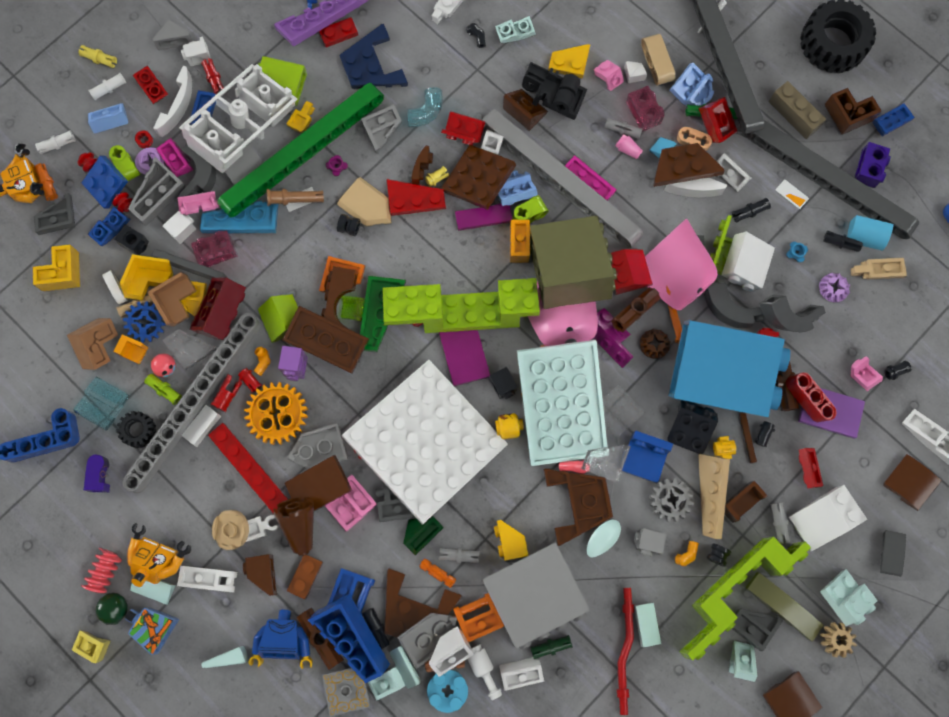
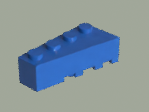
[308,594,390,683]

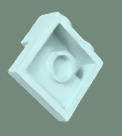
[820,569,877,626]

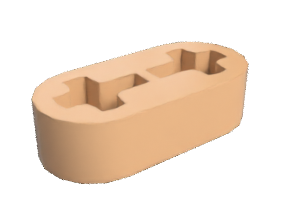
[677,127,712,151]

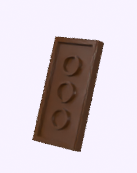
[282,306,369,374]

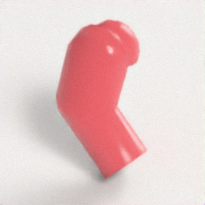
[559,460,589,474]

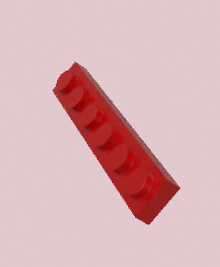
[208,423,288,514]

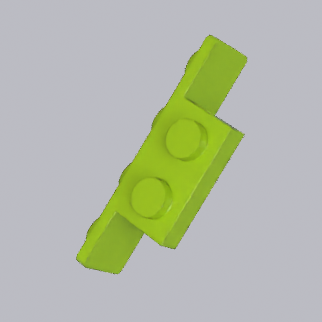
[710,215,733,275]

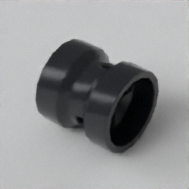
[337,214,361,236]

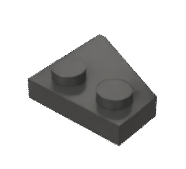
[34,193,75,235]
[732,608,784,651]

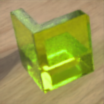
[341,295,365,321]

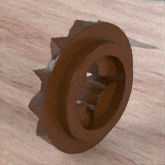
[640,328,671,359]

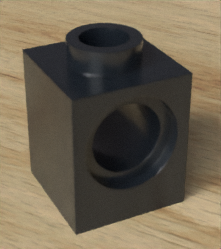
[114,224,149,255]
[489,367,517,399]

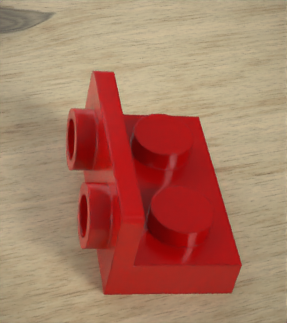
[441,111,486,145]

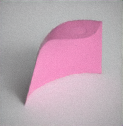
[645,218,718,310]
[528,282,598,346]

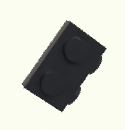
[667,400,718,454]

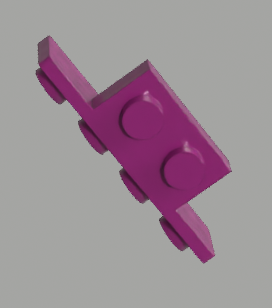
[593,308,633,368]

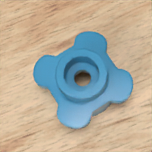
[786,241,808,263]

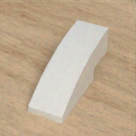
[664,178,727,198]

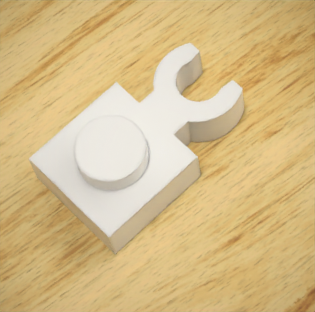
[246,515,279,542]

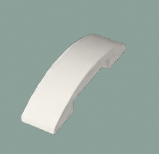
[153,66,192,137]

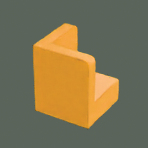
[113,334,148,364]

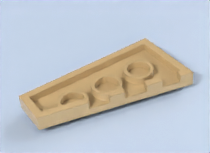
[698,454,730,539]

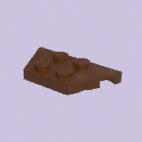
[653,143,725,187]

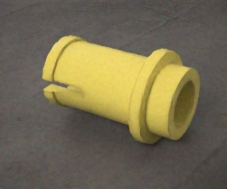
[425,166,449,187]

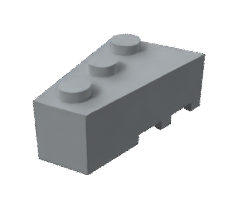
[128,157,185,226]

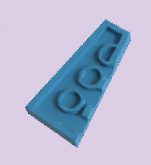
[200,201,278,233]

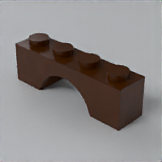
[321,266,358,329]

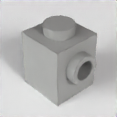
[634,528,666,556]

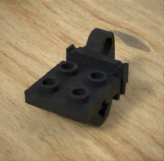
[522,62,587,120]

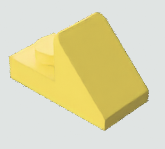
[72,630,110,663]

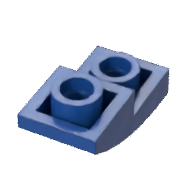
[88,207,131,246]

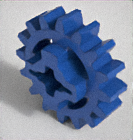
[123,301,166,343]

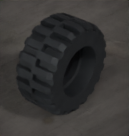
[800,0,876,73]

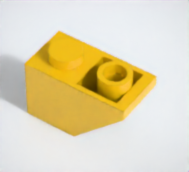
[494,520,529,561]

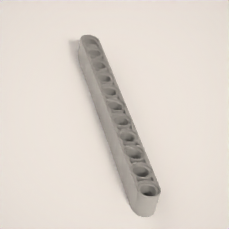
[482,109,643,249]
[122,313,260,493]

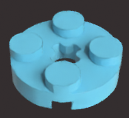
[427,669,468,713]

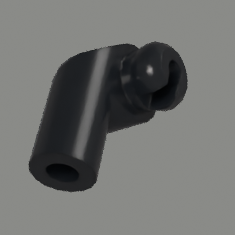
[466,23,486,48]

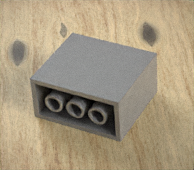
[482,542,590,650]

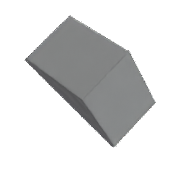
[153,19,193,50]

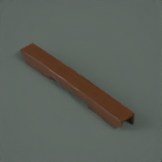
[739,412,757,463]

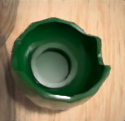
[96,593,128,625]

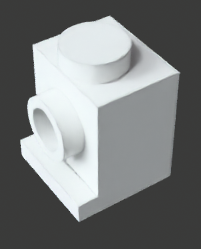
[181,37,210,66]

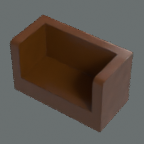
[724,481,767,523]

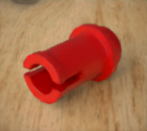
[238,368,262,393]

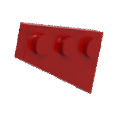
[387,179,446,216]

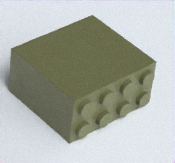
[530,216,617,309]

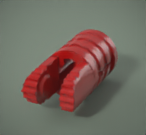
[210,374,243,413]

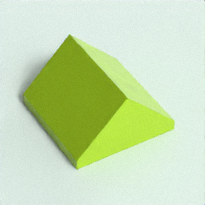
[258,294,298,343]

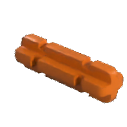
[419,559,456,588]

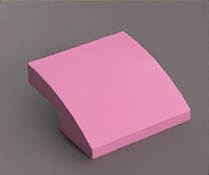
[324,475,377,532]

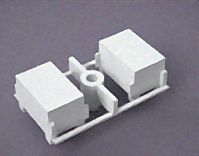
[179,64,298,173]

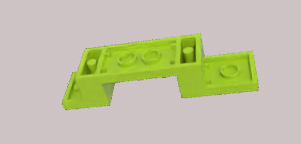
[383,278,540,333]
[679,536,811,660]

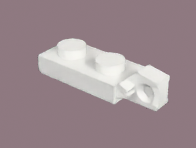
[432,0,464,24]

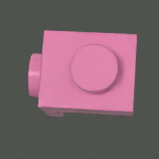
[593,60,624,91]
[851,356,883,391]

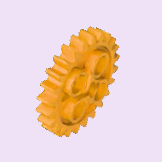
[244,382,308,445]

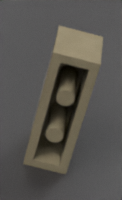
[769,81,826,139]

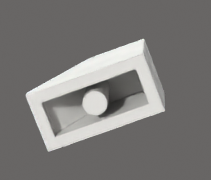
[429,626,474,677]

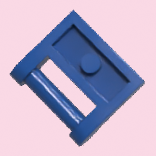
[328,568,375,616]

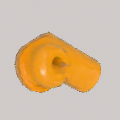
[253,347,271,376]
[675,541,699,566]

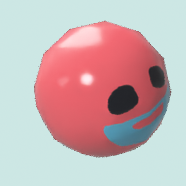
[151,354,176,377]

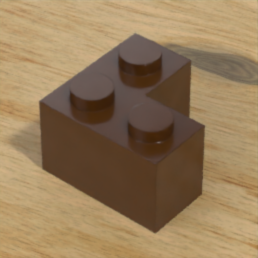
[825,88,882,135]

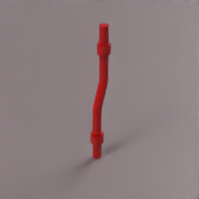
[617,588,635,715]

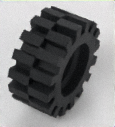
[116,411,156,448]

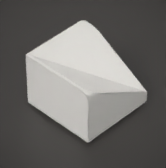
[624,61,647,83]
[481,130,504,154]

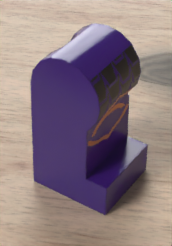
[83,454,110,493]

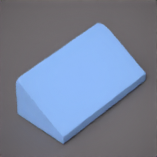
[88,103,128,133]

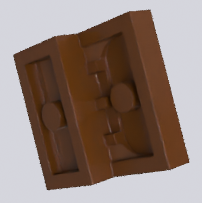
[883,454,942,511]
[763,671,823,717]

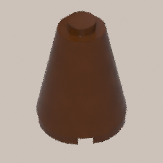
[273,497,314,556]

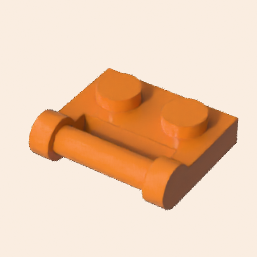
[453,593,504,642]

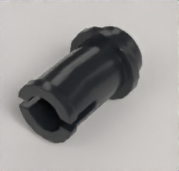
[884,360,912,380]
[754,421,775,447]

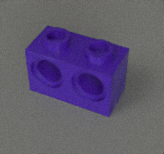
[854,142,891,188]

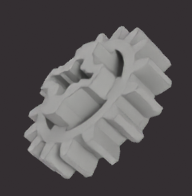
[649,479,694,522]

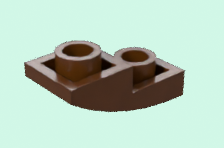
[411,145,433,185]

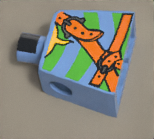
[125,608,179,655]

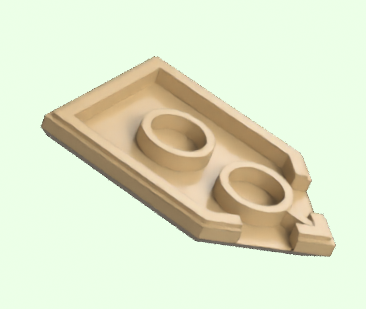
[337,177,392,226]

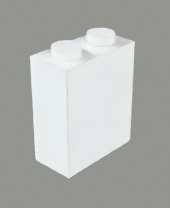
[722,231,775,292]

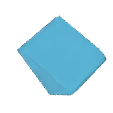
[649,137,677,158]

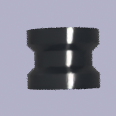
[707,543,732,567]

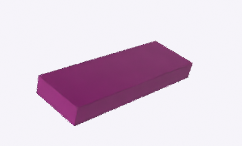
[455,204,513,231]

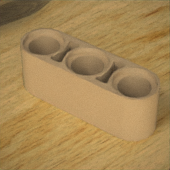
[641,34,675,86]

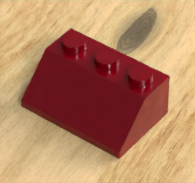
[189,277,246,340]

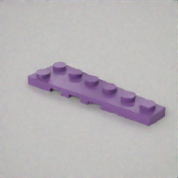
[274,0,369,47]

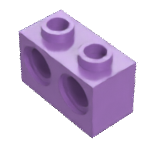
[278,346,308,381]

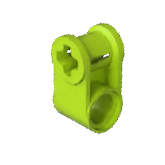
[109,145,141,181]
[512,195,549,223]

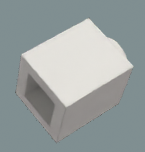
[163,211,196,244]

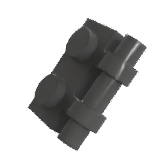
[376,486,415,523]

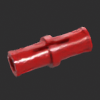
[201,58,224,95]

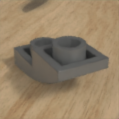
[880,530,906,577]

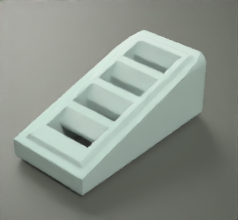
[201,646,249,668]

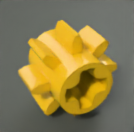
[713,436,736,459]

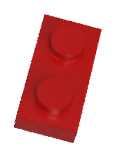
[319,17,358,48]
[798,448,823,489]

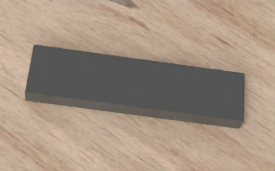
[152,249,227,280]

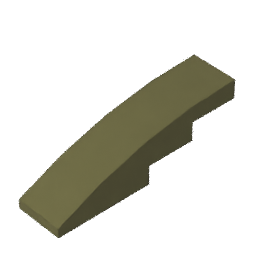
[746,572,824,642]

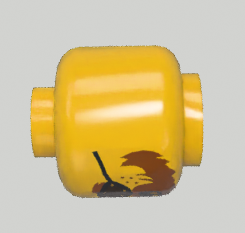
[495,413,524,440]

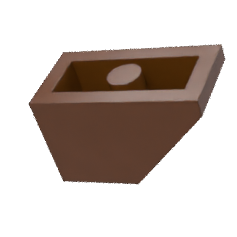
[243,554,277,596]

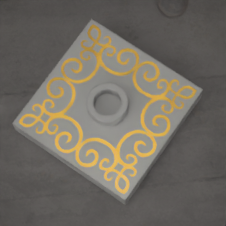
[322,668,371,717]

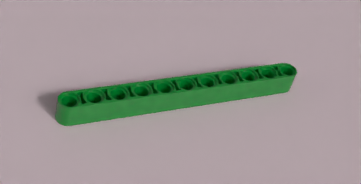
[217,83,384,217]

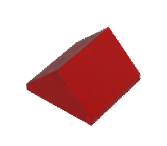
[699,97,737,143]

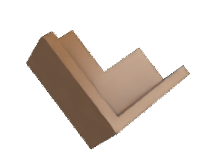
[148,272,197,327]
[67,318,118,370]

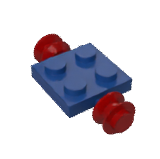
[78,152,133,212]

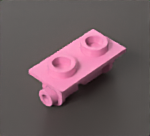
[177,191,219,216]

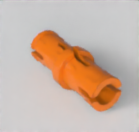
[34,163,58,201]

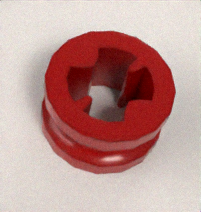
[135,130,153,149]

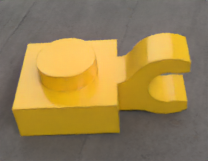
[286,101,315,134]

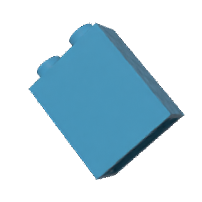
[668,320,790,417]

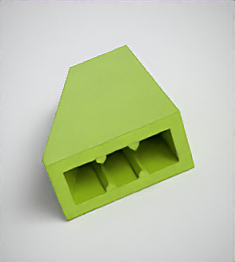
[258,56,307,106]

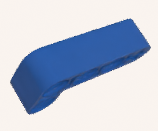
[0,408,80,462]

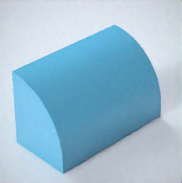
[847,215,894,251]

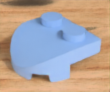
[669,62,714,106]
[497,170,538,206]

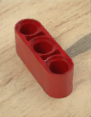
[786,372,837,423]

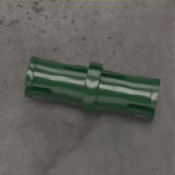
[530,635,573,660]

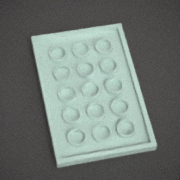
[517,340,608,466]

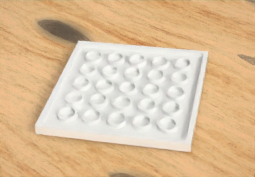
[342,360,508,525]

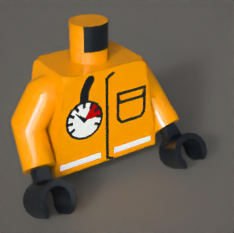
[0,143,44,204]
[127,523,191,587]

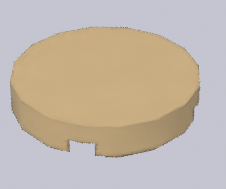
[212,510,249,550]

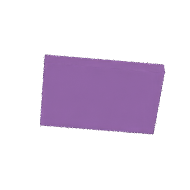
[798,388,865,439]

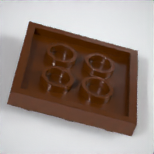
[441,145,516,210]

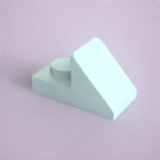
[729,641,757,682]
[368,667,405,701]

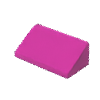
[156,138,194,177]

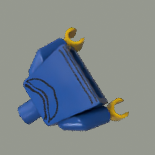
[248,609,313,669]

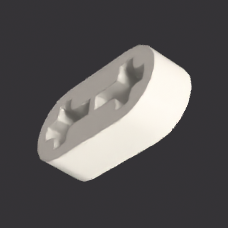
[102,270,128,305]

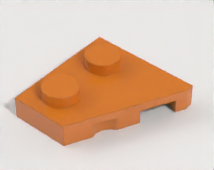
[319,256,365,292]

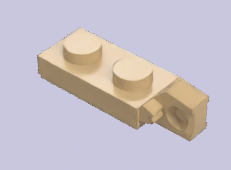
[850,258,907,280]

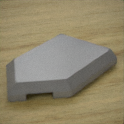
[287,422,349,469]
[397,613,457,669]

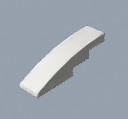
[902,409,949,465]

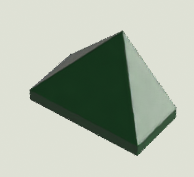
[403,515,444,556]

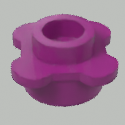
[326,155,348,176]

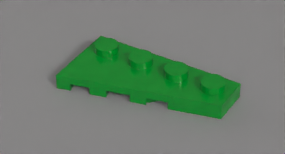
[360,276,406,352]

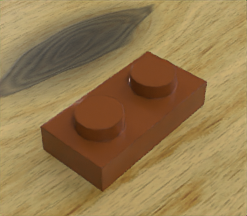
[287,554,323,600]

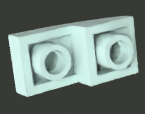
[495,16,536,43]

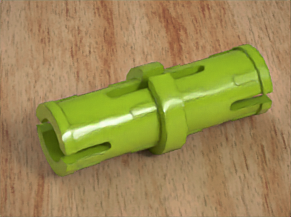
[144,373,182,405]

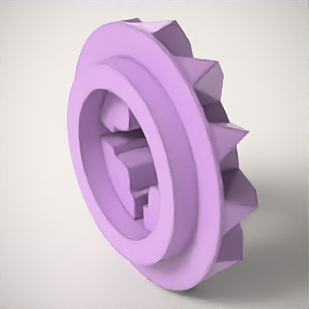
[135,147,165,175]
[819,273,850,302]

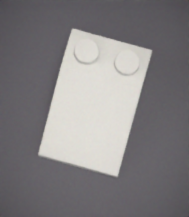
[788,485,867,552]

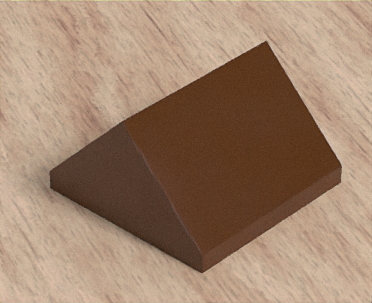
[503,89,548,131]

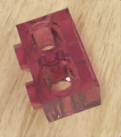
[626,86,664,132]
[191,231,238,267]

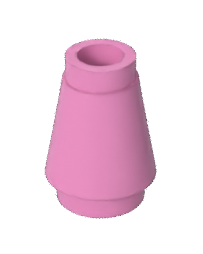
[615,134,643,159]

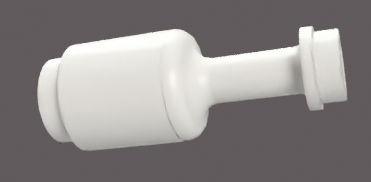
[467,644,502,700]

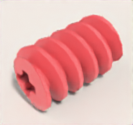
[81,547,122,593]

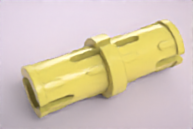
[78,45,117,68]

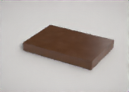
[285,455,353,512]

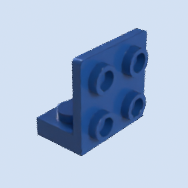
[621,431,673,483]

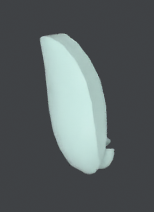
[587,519,621,558]

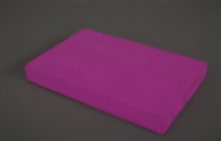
[439,330,490,387]

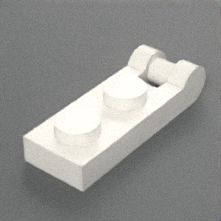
[177,566,237,592]

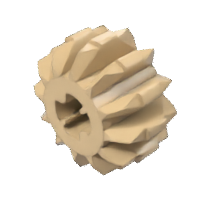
[820,622,857,658]

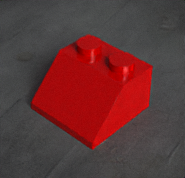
[611,249,653,295]

